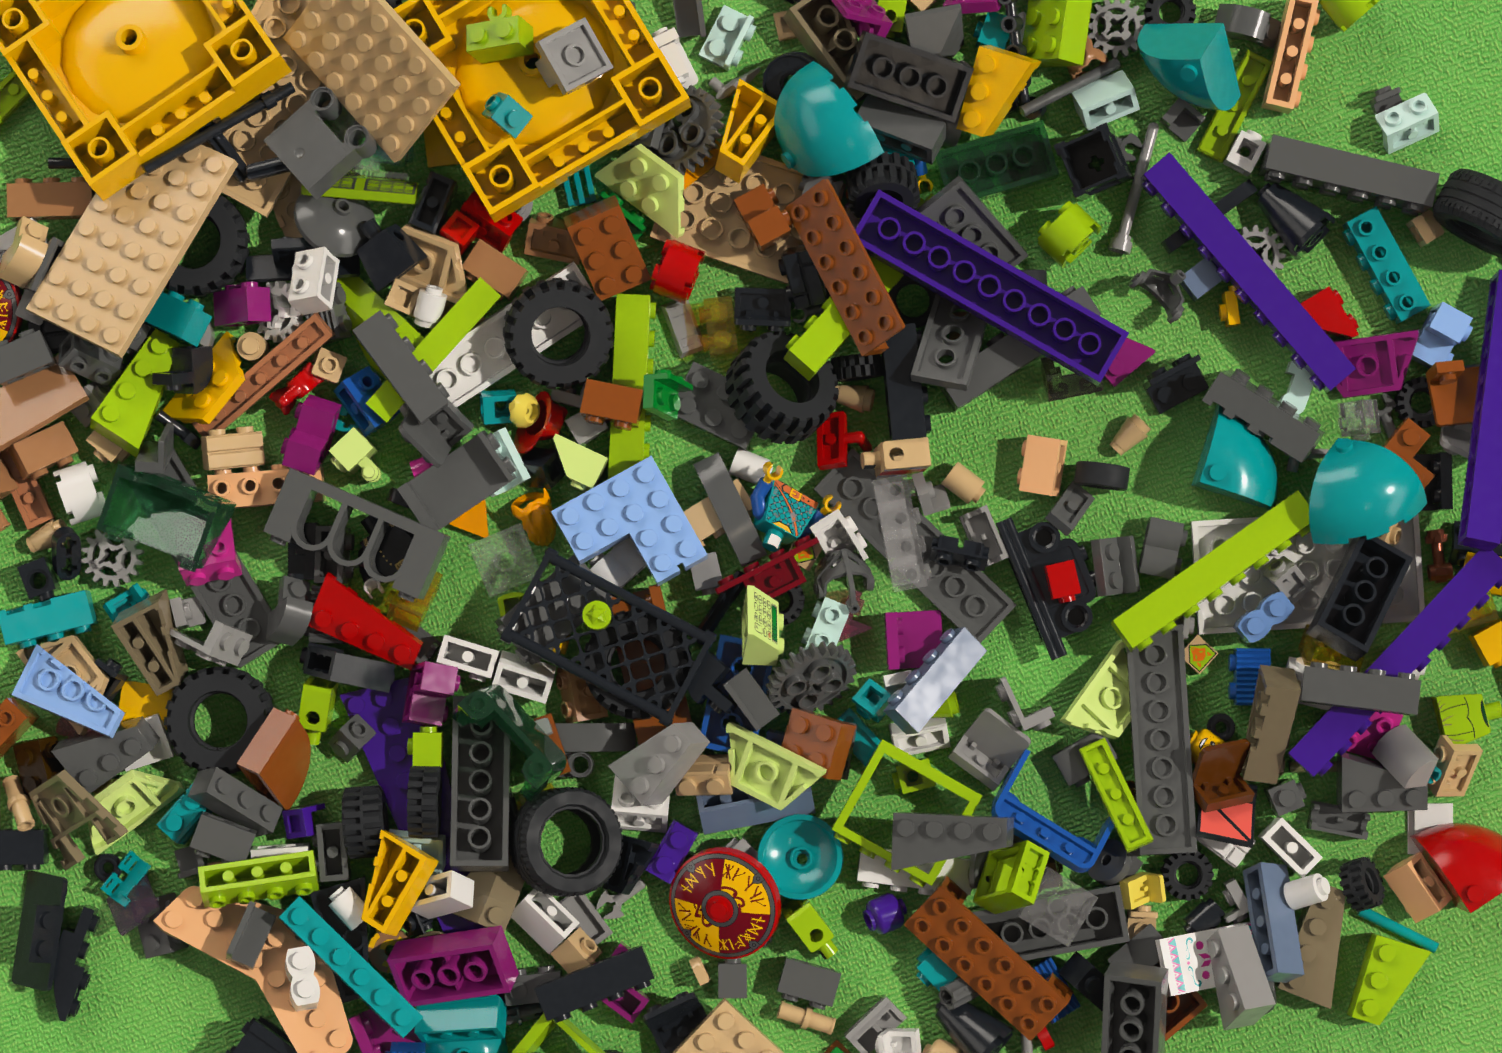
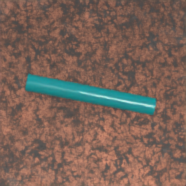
[1357,909,1439,953]

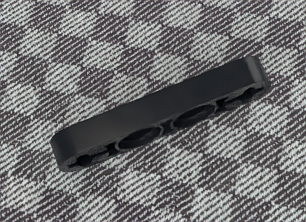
[1161,179,1257,254]

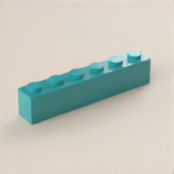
[278,896,423,1038]

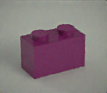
[213,282,271,327]

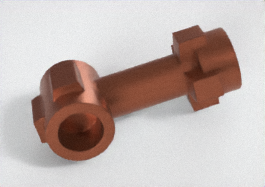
[1425,529,1453,583]

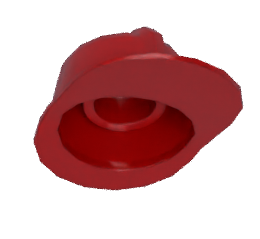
[514,391,568,454]

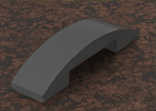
[693,452,767,567]
[522,723,636,752]

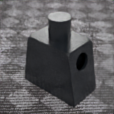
[358,218,428,292]

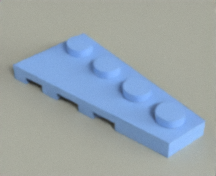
[11,644,125,739]

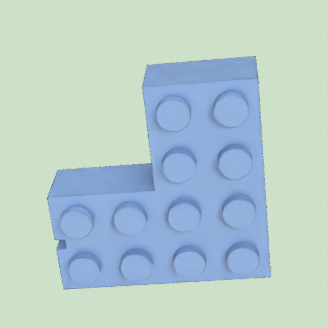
[551,456,708,586]

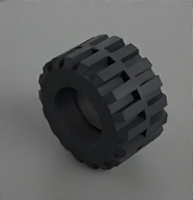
[846,151,920,219]
[342,785,389,859]

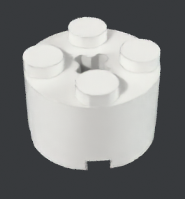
[53,461,108,526]

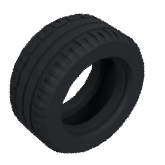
[1432,168,1502,258]
[509,787,623,897]

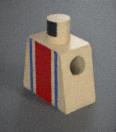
[860,437,931,478]

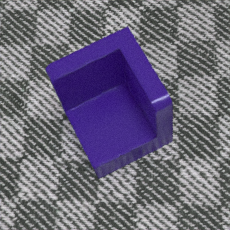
[282,803,326,839]

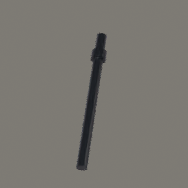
[141,82,296,174]

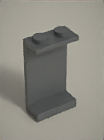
[397,430,517,531]
[495,554,613,665]

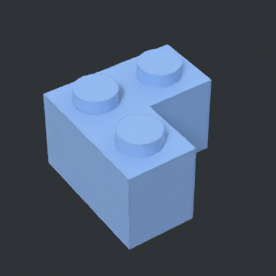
[1412,302,1473,369]

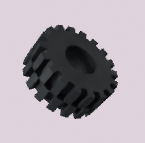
[407,766,442,838]

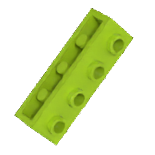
[198,850,319,908]

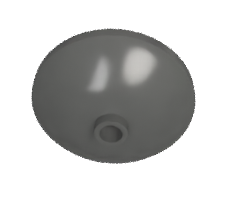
[294,194,376,257]

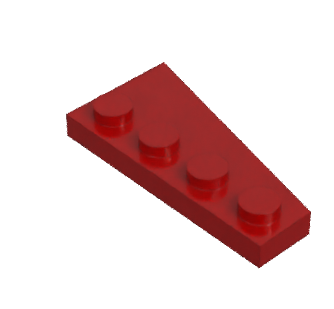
[308,572,423,670]

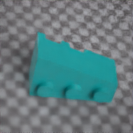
[0,590,98,649]

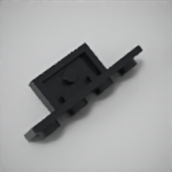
[246,237,360,282]

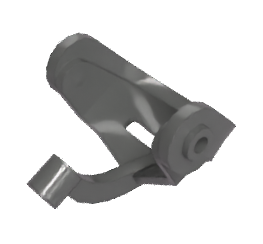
[1128,268,1186,324]
[813,548,875,614]

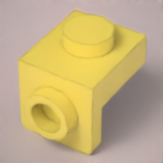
[1119,872,1166,910]

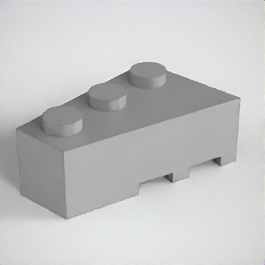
[608,722,710,806]
[1207,924,1276,1030]

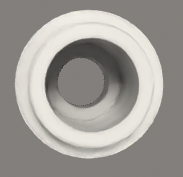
[413,285,447,329]

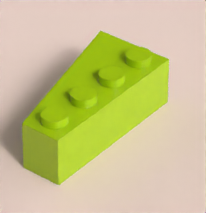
[90,328,179,458]

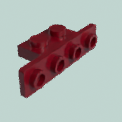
[715,535,819,598]

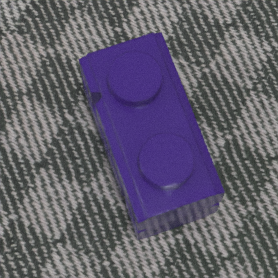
[646,819,699,884]

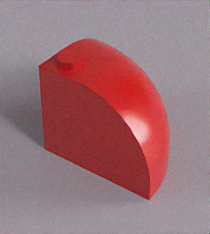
[1410,823,1502,913]

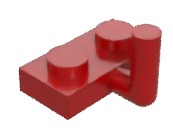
[817,411,873,470]

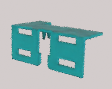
[100,850,151,908]

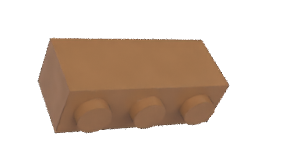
[6,177,96,221]

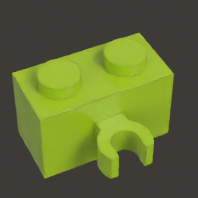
[466,4,534,64]

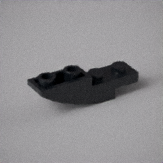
[54,905,101,1022]

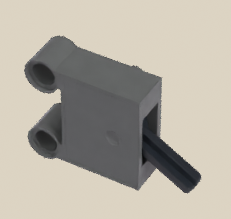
[246,87,377,200]

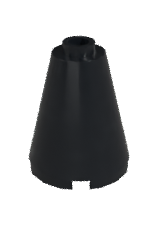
[1257,183,1335,260]
[935,1001,1015,1053]

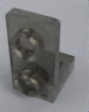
[1040,357,1104,402]

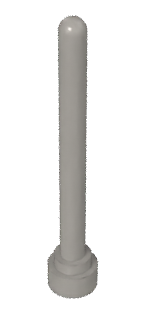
[1108,122,1159,255]

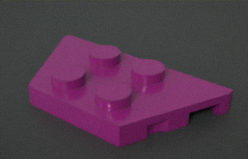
[1333,329,1420,398]

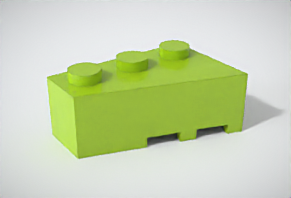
[1347,932,1431,1026]

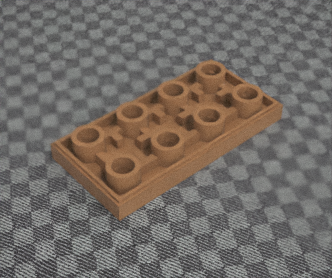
[0,354,90,452]

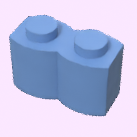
[1233,591,1295,643]

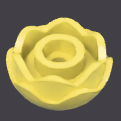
[509,392,540,428]

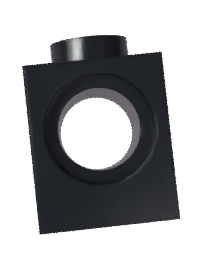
[17,557,61,602]

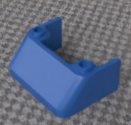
[991,749,1114,873]

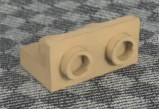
[1428,735,1483,797]

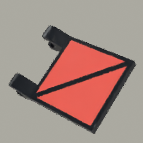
[1196,784,1258,848]

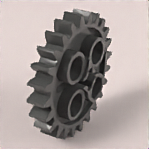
[649,85,725,175]
[766,641,857,716]

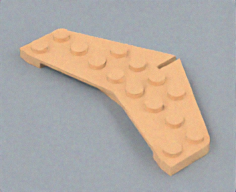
[153,886,353,1053]

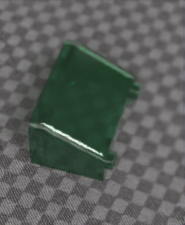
[96,464,236,572]
[452,684,567,802]

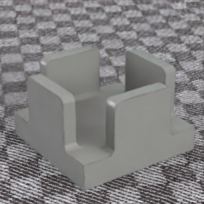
[535,17,614,95]

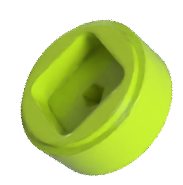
[582,601,612,631]

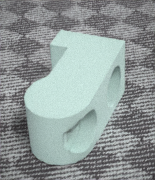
[1279,361,1313,415]

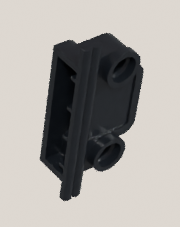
[995,517,1096,661]

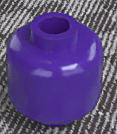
[863,893,907,935]

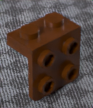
[1192,738,1255,813]

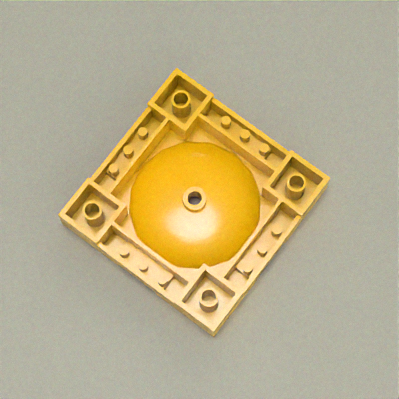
[0,0,292,201]
[394,0,691,223]

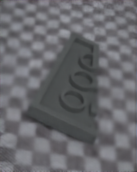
[916,176,1028,267]

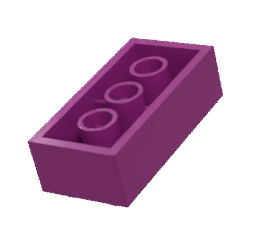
[387,925,519,1007]

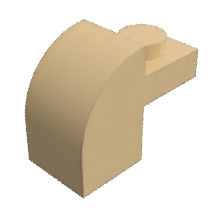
[0,216,49,288]

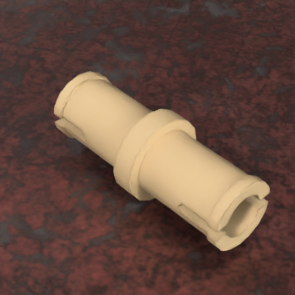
[2,775,35,832]
[776,1001,836,1035]

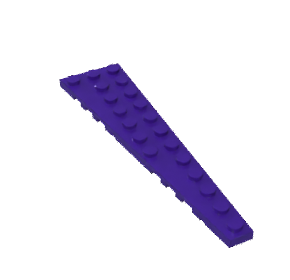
[340,677,506,1004]

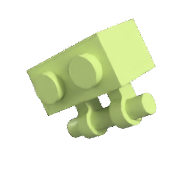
[329,427,382,483]

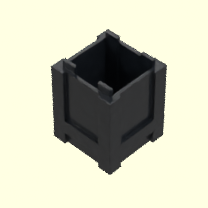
[1053,122,1134,201]
[226,1016,297,1053]

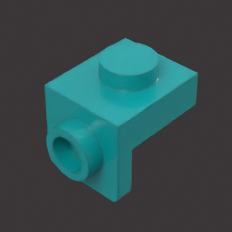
[482,92,533,139]
[102,583,150,622]

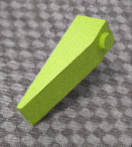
[337,277,424,380]

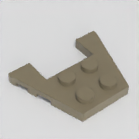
[29,769,128,871]

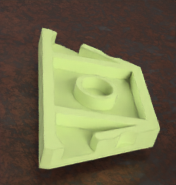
[594,144,685,238]
[1060,640,1131,739]
[726,721,827,811]
[88,769,186,856]

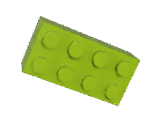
[1022,0,1092,68]

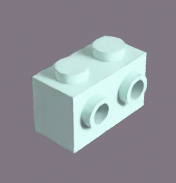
[1071,70,1140,131]

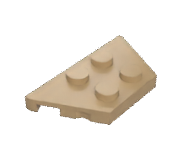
[399,224,468,304]
[16,635,110,736]

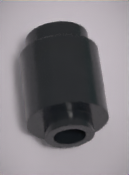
[1183,898,1225,934]

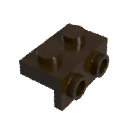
[13,736,64,800]

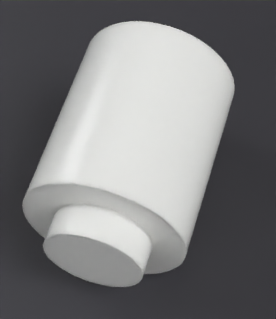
[729,448,773,485]
[1284,873,1330,910]
[328,886,365,931]

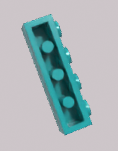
[1342,206,1431,324]

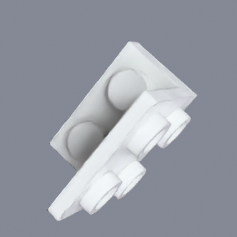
[611,775,670,833]

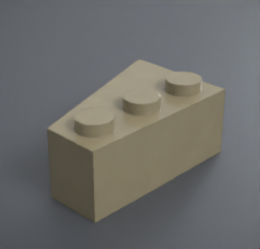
[111,589,189,696]

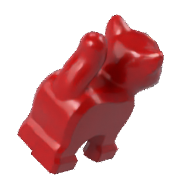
[269,362,324,415]

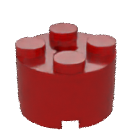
[649,239,706,305]

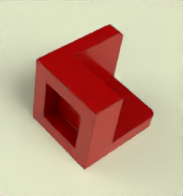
[439,210,480,256]

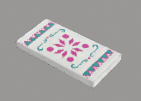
[1155,921,1253,997]

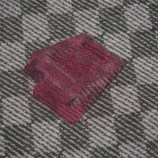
[838,590,872,642]

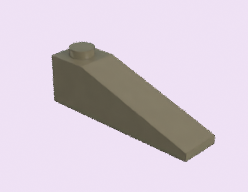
[452,825,544,932]

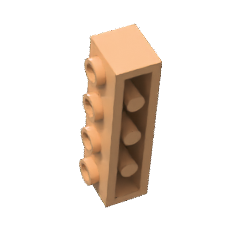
[1261,0,1321,114]
[207,464,326,510]

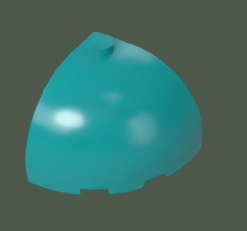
[1137,23,1241,111]
[774,61,884,177]
[1192,404,1278,510]
[1309,438,1427,545]

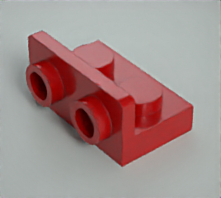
[460,190,523,253]

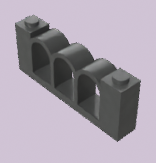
[263,468,451,602]

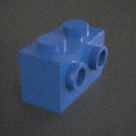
[334,366,400,437]

